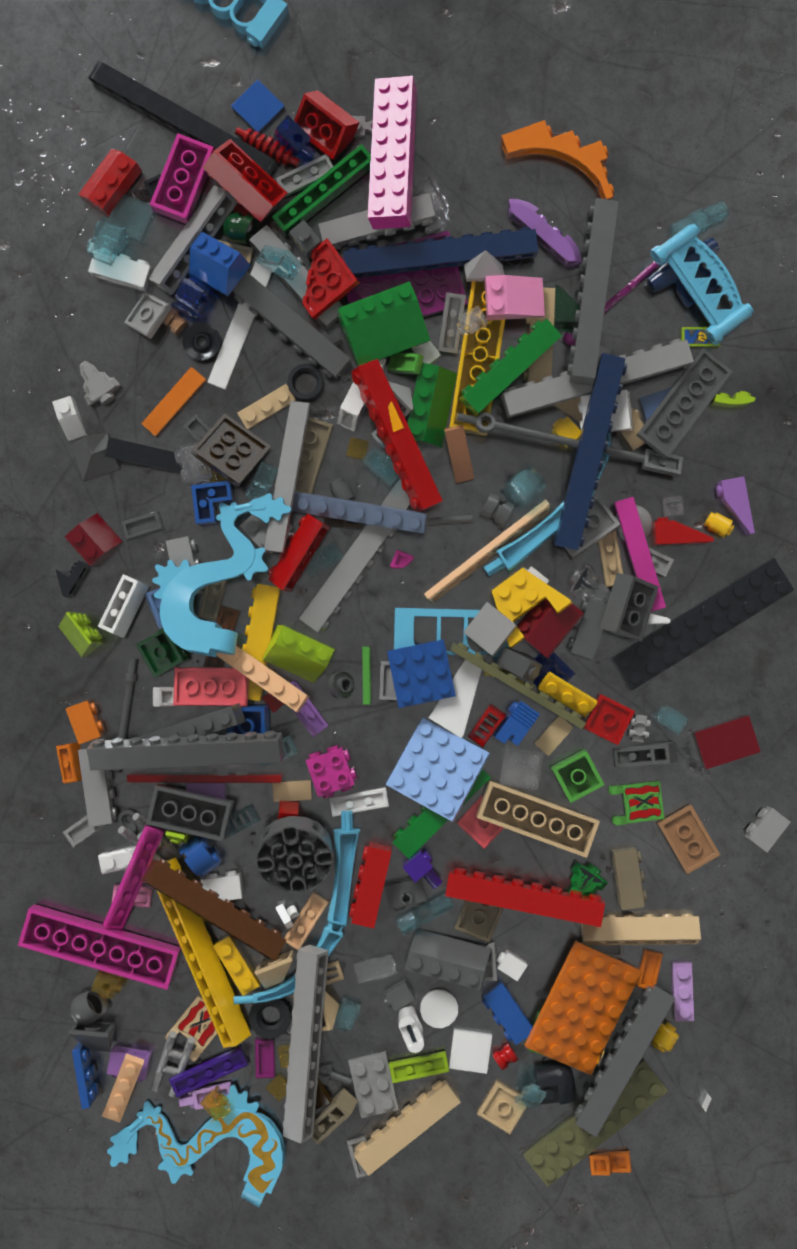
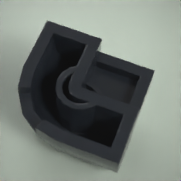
[534,1060,577,1105]

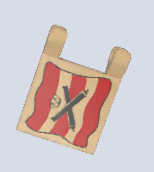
[165,995,217,1062]

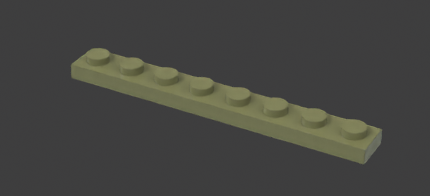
[449,642,586,729]

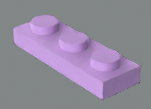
[671,961,694,1022]

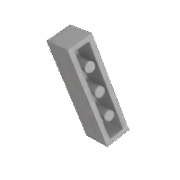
[78,749,118,827]

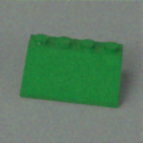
[337,281,430,366]

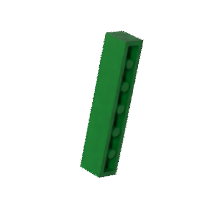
[272,144,371,237]
[459,318,562,416]
[392,768,491,859]

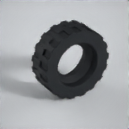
[249,998,292,1039]

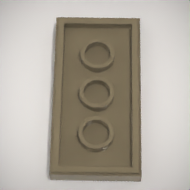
[274,417,334,494]

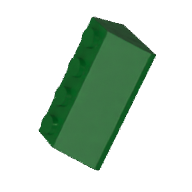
[408,362,457,448]

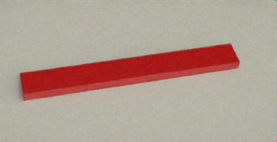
[127,773,283,783]

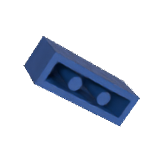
[482,980,533,1045]

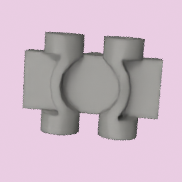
[629,714,651,743]

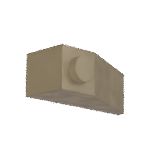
[311,1088,358,1145]

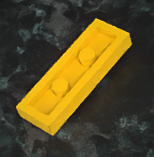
[538,671,597,717]

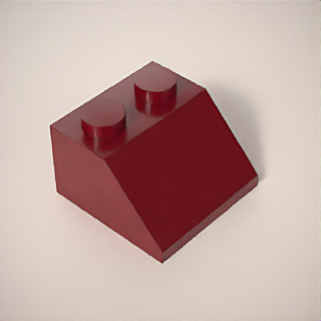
[64,513,123,567]

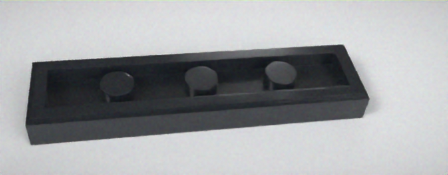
[105,437,185,473]

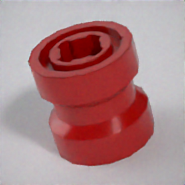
[492,1043,519,1070]

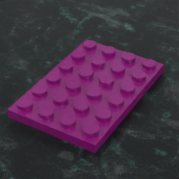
[343,231,468,317]

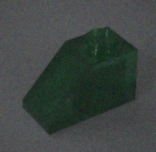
[554,285,578,330]

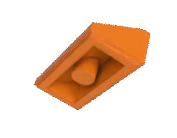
[56,742,82,784]

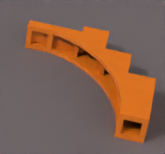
[500,120,615,200]

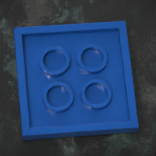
[387,639,456,708]

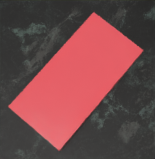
[173,667,249,707]

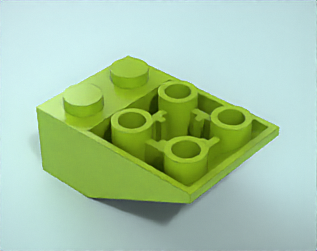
[58,612,104,657]

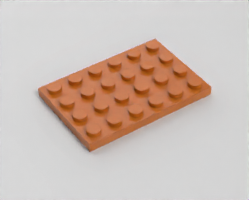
[524,940,642,1075]

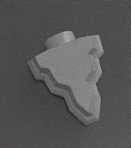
[80,361,121,406]

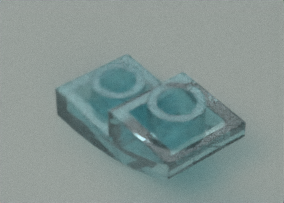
[514,1084,547,1108]

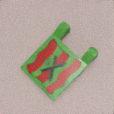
[608,781,665,825]

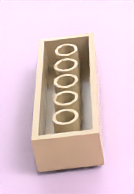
[476,780,600,858]

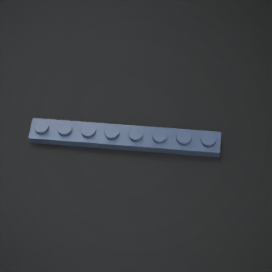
[292,491,428,533]

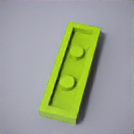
[389,1051,449,1083]

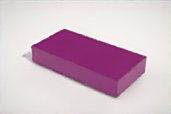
[255,1038,276,1078]

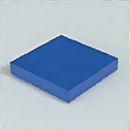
[231,79,285,133]

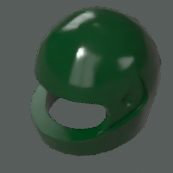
[223,212,260,245]

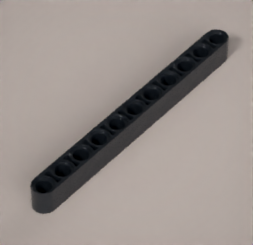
[88,60,277,176]

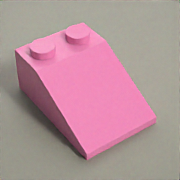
[484,275,545,320]

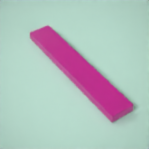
[614,497,666,612]
[103,825,165,930]

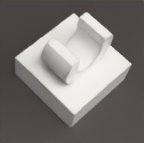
[276,904,299,929]

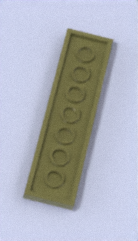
[523,1059,668,1187]

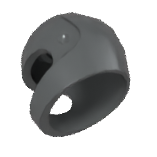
[70,989,109,1026]

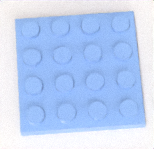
[386,717,490,822]

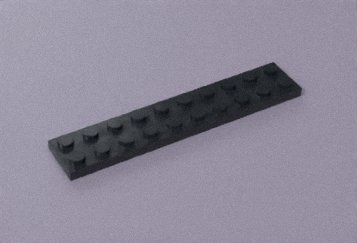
[611,558,794,691]

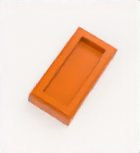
[635,948,663,989]

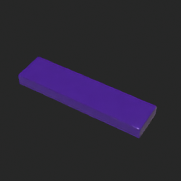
[169,1046,248,1097]

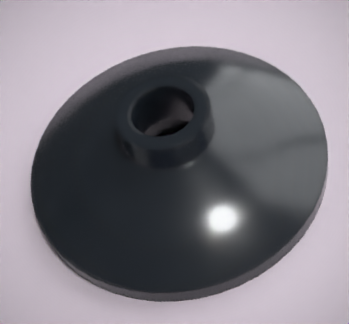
[182,322,221,361]

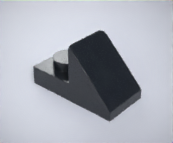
[56,561,89,598]

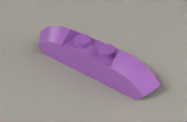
[509,199,582,266]

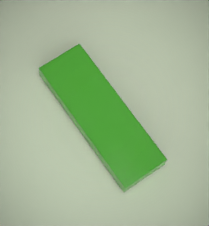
[362,647,371,705]

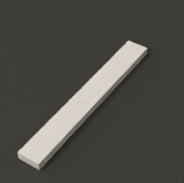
[208,254,273,390]

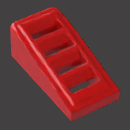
[467,704,506,747]

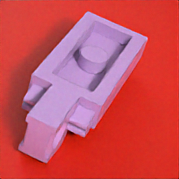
[179,1081,231,1110]

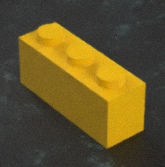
[213,934,261,996]

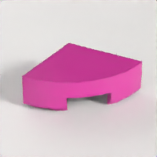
[390,550,414,569]

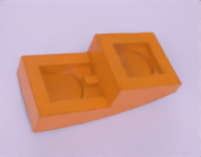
[589,1151,632,1176]

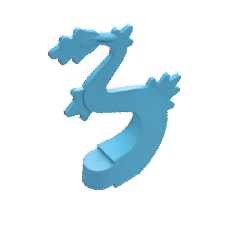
[152,493,292,657]

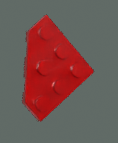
[302,238,360,319]

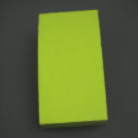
[711,391,755,408]
[165,829,194,845]

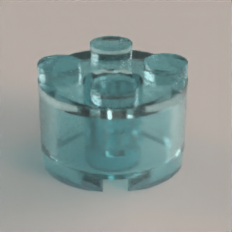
[501,463,546,506]

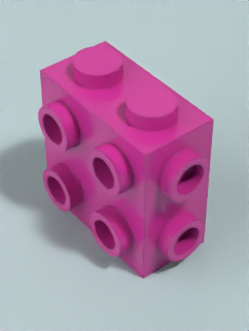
[306,745,357,799]

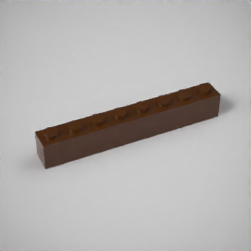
[141,859,287,961]

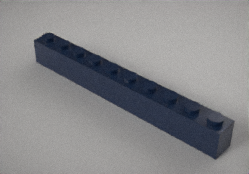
[344,227,538,278]
[554,353,627,550]

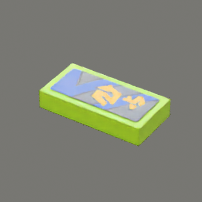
[681,327,720,348]

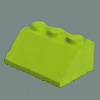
[262,625,335,683]

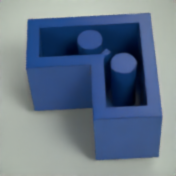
[191,481,234,526]

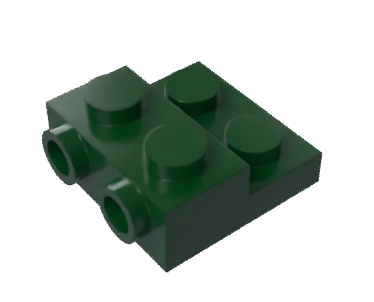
[136,628,190,678]

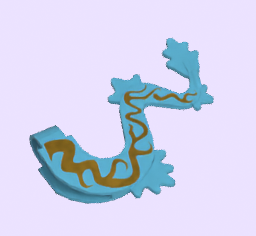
[107,1085,286,1208]

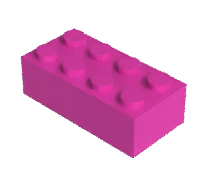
[150,133,215,224]

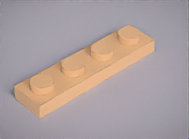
[102,1053,144,1123]

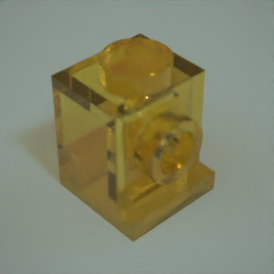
[200,1085,231,1121]

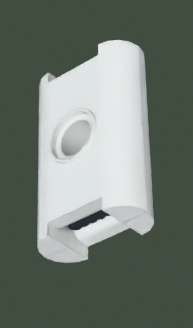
[398,1003,424,1053]

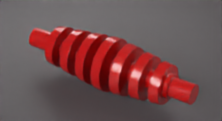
[235,127,300,167]

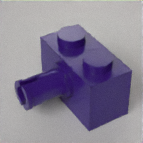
[402,848,443,889]

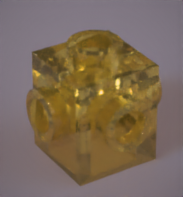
[91,970,124,999]

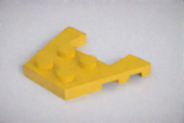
[492,568,572,648]

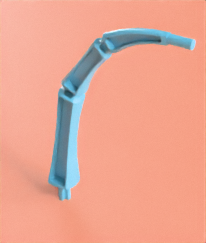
[484,394,612,577]
[233,810,360,1004]

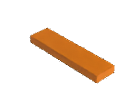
[141,367,206,437]

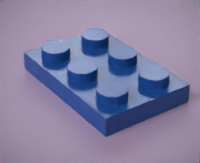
[72,1042,99,1109]

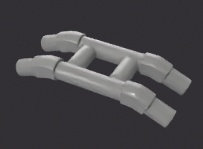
[118,813,183,861]
[150,1031,195,1098]

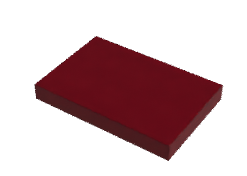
[693,715,761,769]

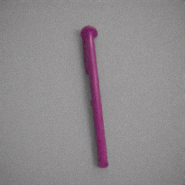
[563,261,660,345]

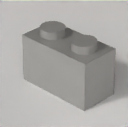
[745,806,791,853]

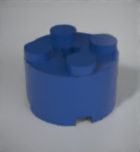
[178,835,222,878]

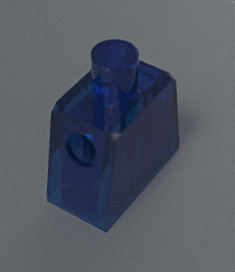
[274,115,316,160]

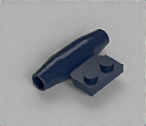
[647,238,720,308]

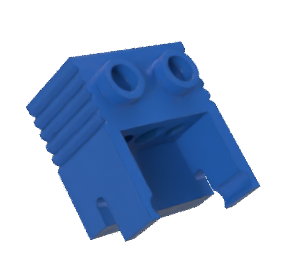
[493,700,540,746]

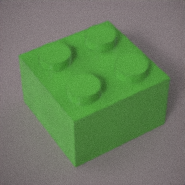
[550,749,605,803]

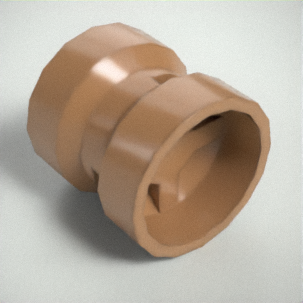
[162,308,188,335]

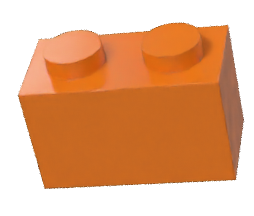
[66,700,105,745]

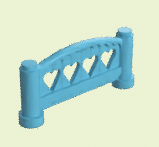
[650,223,754,345]

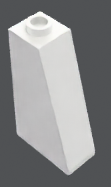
[337,359,386,432]
[428,659,482,738]

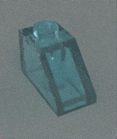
[255,245,303,280]

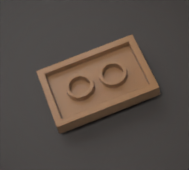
[657,804,720,874]

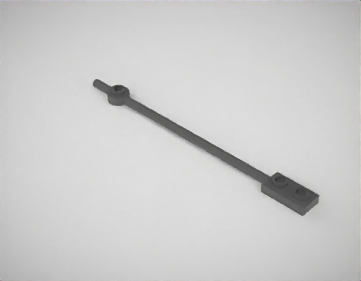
[456,412,683,477]

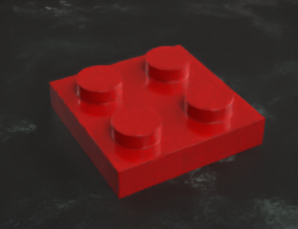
[583,694,635,745]

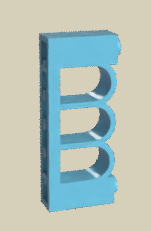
[193,0,289,49]
[394,608,510,660]

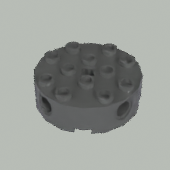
[256,816,333,894]

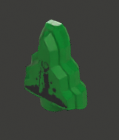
[568,861,608,896]

